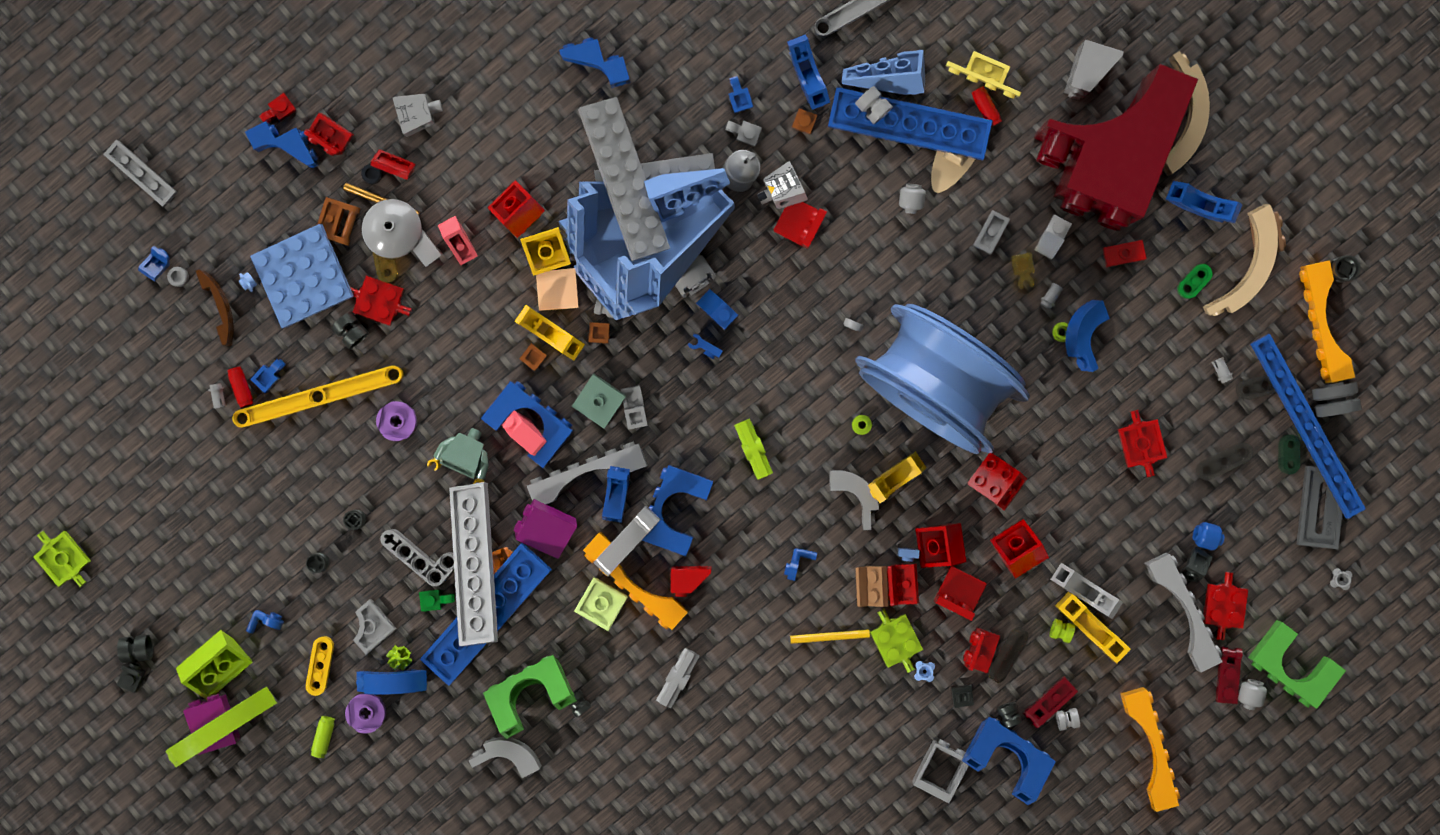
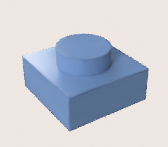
[897,547,920,561]

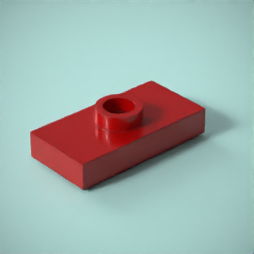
[371,149,416,180]
[1102,240,1146,268]

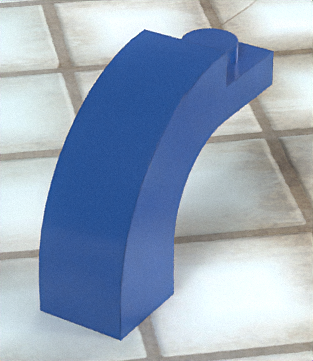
[787,34,831,110]
[1166,181,1242,223]
[1065,300,1110,372]
[602,466,630,523]
[356,669,427,694]

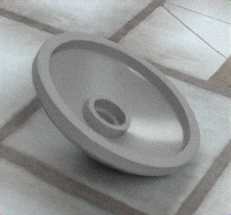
[362,199,422,258]

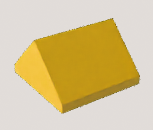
[520,227,571,276]

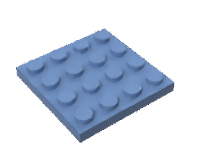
[250,224,354,328]

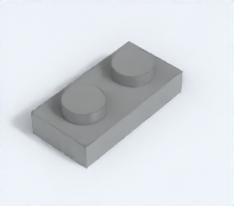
[973,210,1010,255]

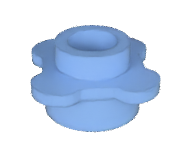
[239,272,257,292]
[914,661,935,682]

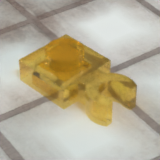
[1011,253,1035,289]

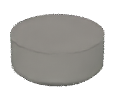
[167,267,189,287]
[843,318,864,332]

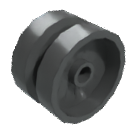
[1312,382,1362,417]

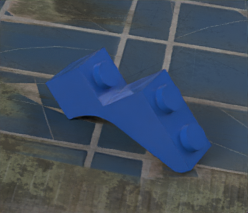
[559,38,631,88]
[245,121,319,168]

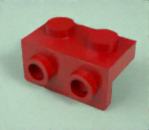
[304,113,354,156]
[887,564,919,606]

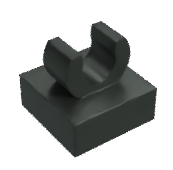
[951,684,974,708]

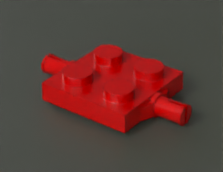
[350,276,412,326]
[1117,410,1167,477]
[1203,572,1249,640]

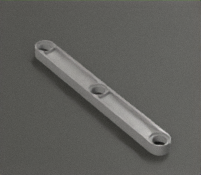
[814,0,890,38]

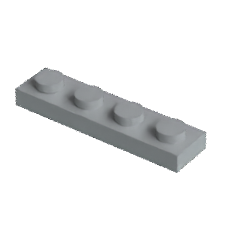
[103,140,178,207]

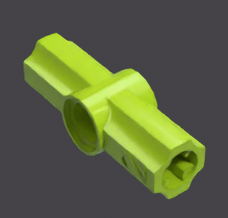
[734,418,773,480]

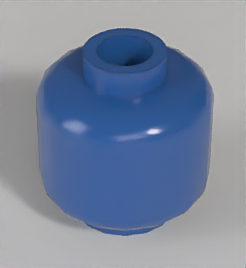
[1192,522,1225,550]

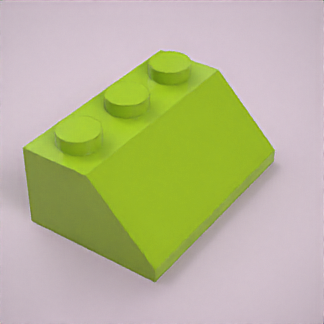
[176,630,253,700]

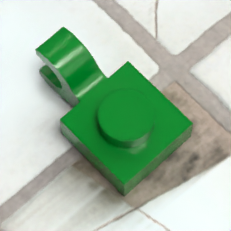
[419,589,455,612]

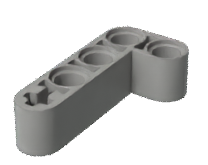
[593,506,661,576]
[380,529,454,586]

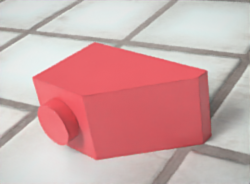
[438,216,478,265]
[502,410,547,456]

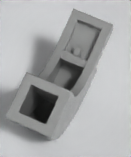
[829,470,879,530]
[1050,563,1123,619]
[469,737,542,778]

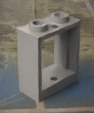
[912,739,969,803]

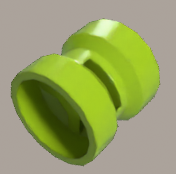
[1049,618,1075,643]

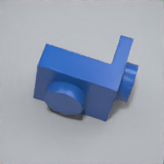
[138,246,170,282]

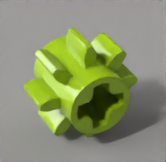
[386,645,412,671]

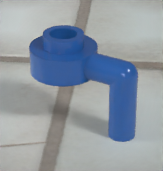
[784,548,817,581]
[246,610,284,634]

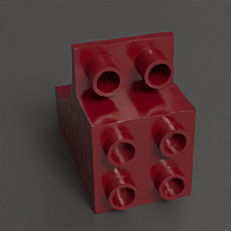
[1034,64,1198,231]

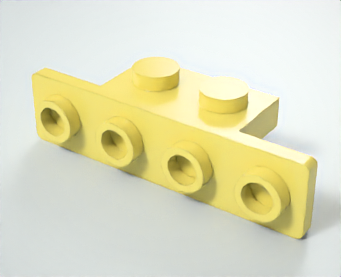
[946,51,1022,99]

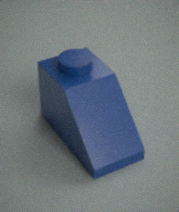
[696,289,738,330]

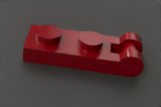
[1216,647,1243,704]
[1023,676,1078,728]

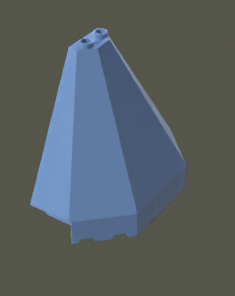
[558,181,735,320]

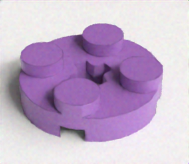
[376,401,417,441]
[345,693,386,733]

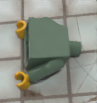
[427,428,489,484]

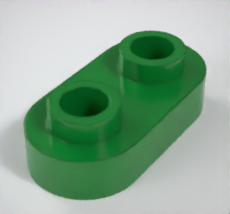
[1177,264,1213,299]

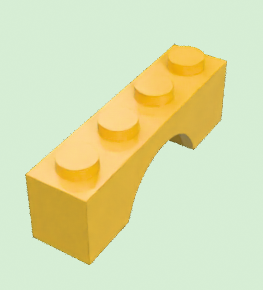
[1055,592,1131,663]

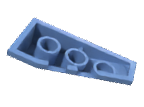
[842,50,925,95]
[644,168,730,222]

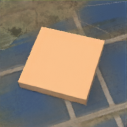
[536,268,579,311]

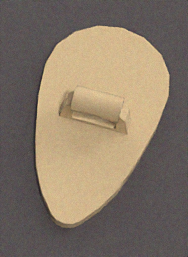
[931,151,975,193]

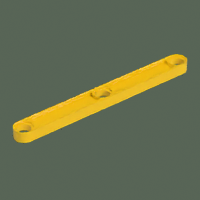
[232,366,404,427]

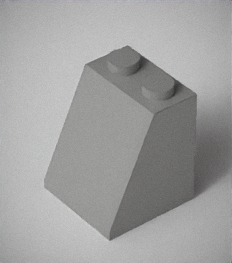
[1064,40,1124,100]

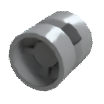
[855,86,893,124]

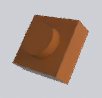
[792,108,817,135]
[588,322,610,344]
[519,343,547,371]

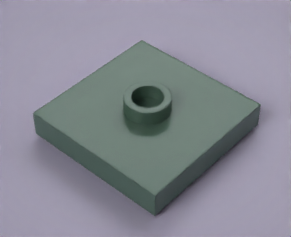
[572,374,627,429]

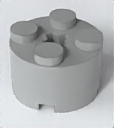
[675,255,716,298]

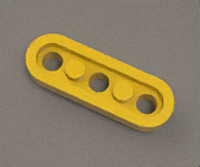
[306,636,334,696]

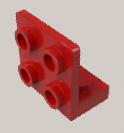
[774,202,827,249]
[968,453,1027,511]
[934,566,986,621]
[963,628,1000,673]

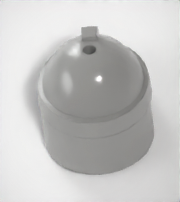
[722,150,760,192]

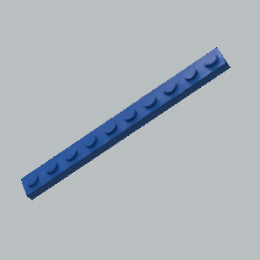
[1250,334,1366,519]

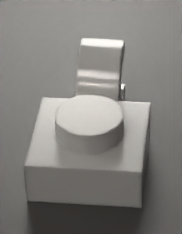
[725,121,762,147]

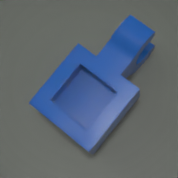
[728,76,753,114]
[688,334,723,359]
[250,359,286,393]

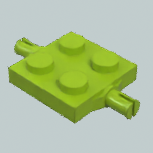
[33,531,91,587]
[870,609,923,673]

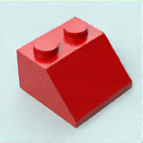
[487,180,545,238]
[990,519,1049,579]
[915,523,966,568]
[671,566,712,597]

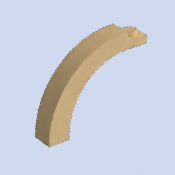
[1163,51,1210,176]
[1203,204,1278,316]

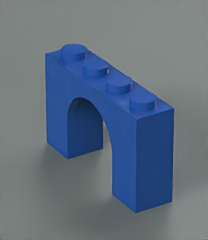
[481,381,574,468]
[642,465,713,556]
[961,717,1056,805]

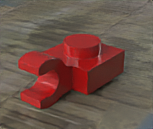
[259,93,297,123]

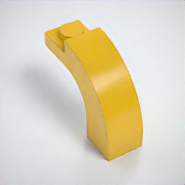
[515,305,585,361]
[868,451,927,503]

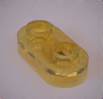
[373,252,398,283]

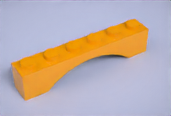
[1299,260,1355,383]
[583,532,688,630]
[1120,687,1180,812]

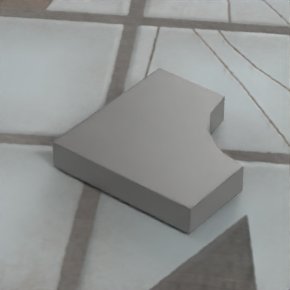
[353,599,397,655]

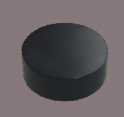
[361,164,382,184]

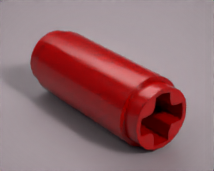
[971,86,1002,127]
[227,366,254,408]

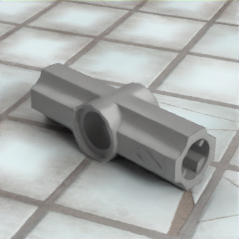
[656,648,700,708]

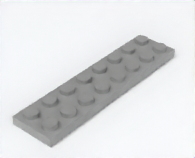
[578,97,670,261]
[449,482,498,646]

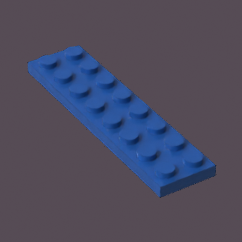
[828,87,992,160]
[420,543,552,686]

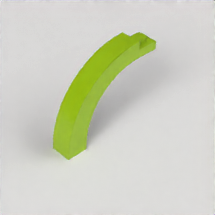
[165,686,277,767]

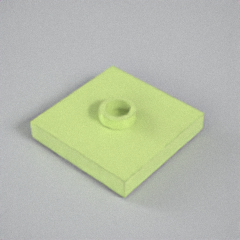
[574,577,628,631]

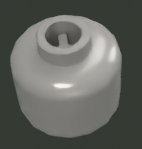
[899,184,926,214]
[1238,679,1267,710]

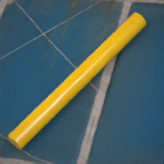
[790,630,870,644]

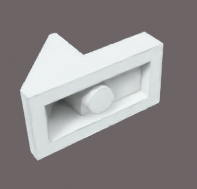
[1034,215,1072,259]

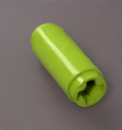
[311,716,335,758]

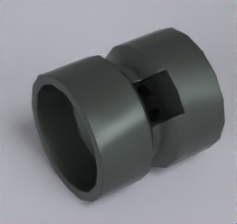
[1330,255,1361,283]
[331,312,369,349]
[117,634,153,663]

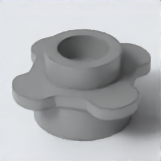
[1330,568,1352,590]

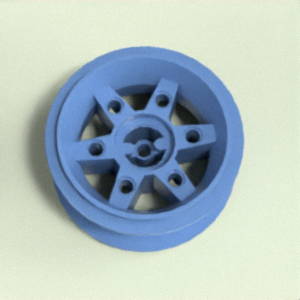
[855,304,1030,454]

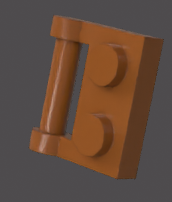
[317,197,361,246]

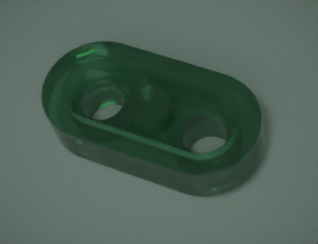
[1278,435,1300,474]

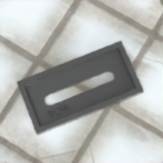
[1296,466,1347,549]

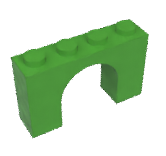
[1248,620,1346,709]
[483,655,577,739]

